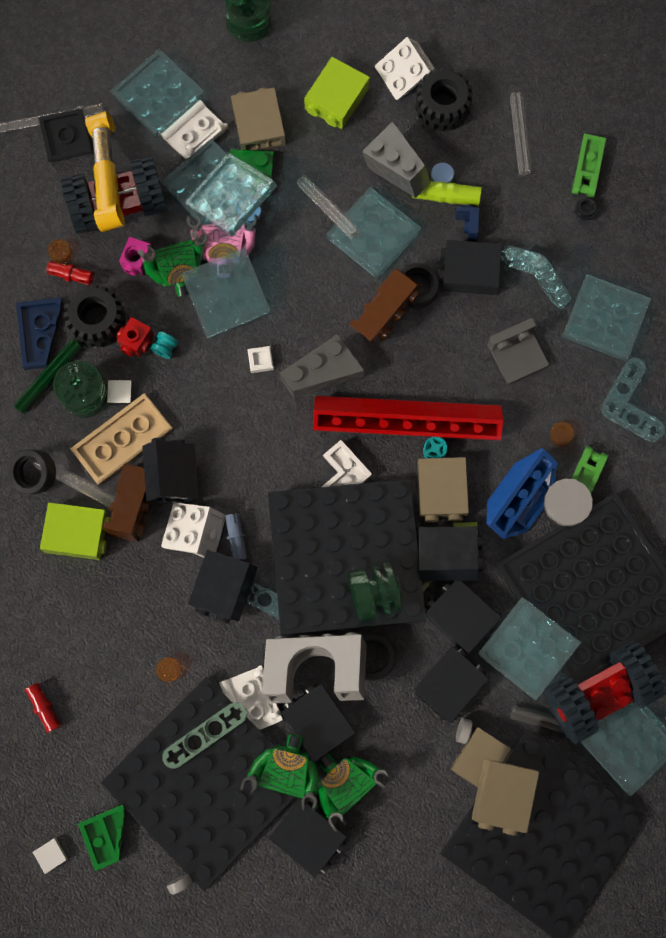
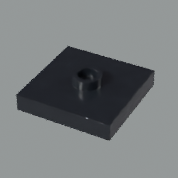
[38,108,93,163]

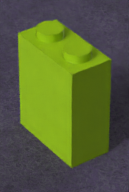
[304,57,370,129]
[40,503,111,560]

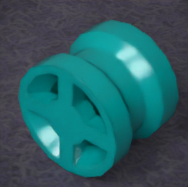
[150,332,179,359]
[423,437,447,459]

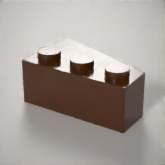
[349,268,421,342]
[103,464,152,542]

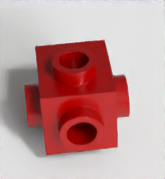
[117,317,154,358]

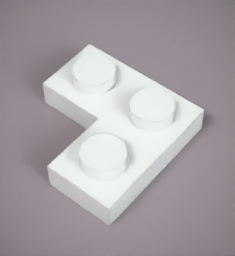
[322,440,372,487]

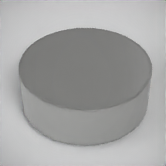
[456,718,472,744]
[166,874,193,895]

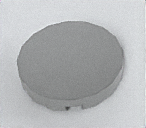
[544,478,593,527]

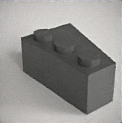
[362,122,431,198]
[280,334,364,399]

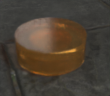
[48,239,72,263]
[549,422,574,446]
[156,657,181,682]

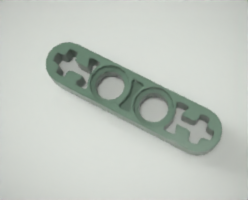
[162,703,247,768]

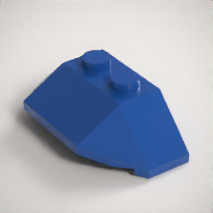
[487,448,558,539]

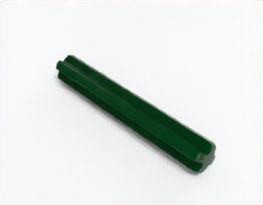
[14,339,82,414]

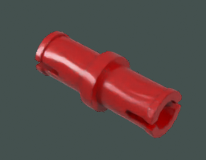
[46,260,94,286]
[24,682,61,733]

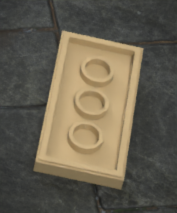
[70,393,173,486]

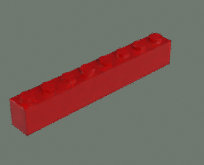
[313,396,503,440]

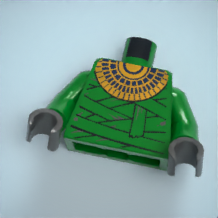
[138,229,208,297]
[240,734,319,811]
[317,754,392,831]

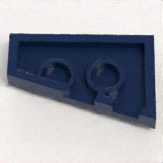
[16,297,63,370]

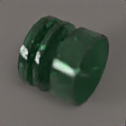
[225,0,271,42]
[53,360,108,418]
[347,561,402,623]

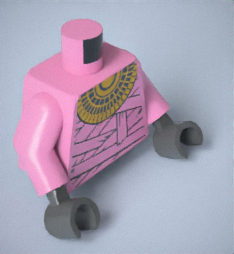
[187,213,258,278]

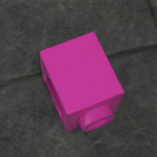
[119,237,151,276]

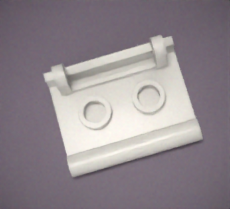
[161,100,228,163]
[219,665,283,730]

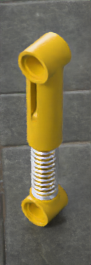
[85,111,125,233]

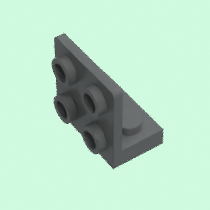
[487,318,549,384]

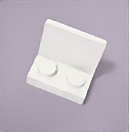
[375,37,436,100]
[161,503,226,558]

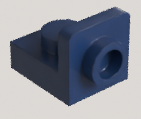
[455,205,479,242]

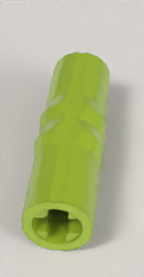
[412,181,482,206]

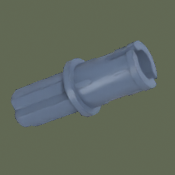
[225,513,247,561]

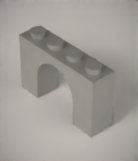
[262,633,367,703]

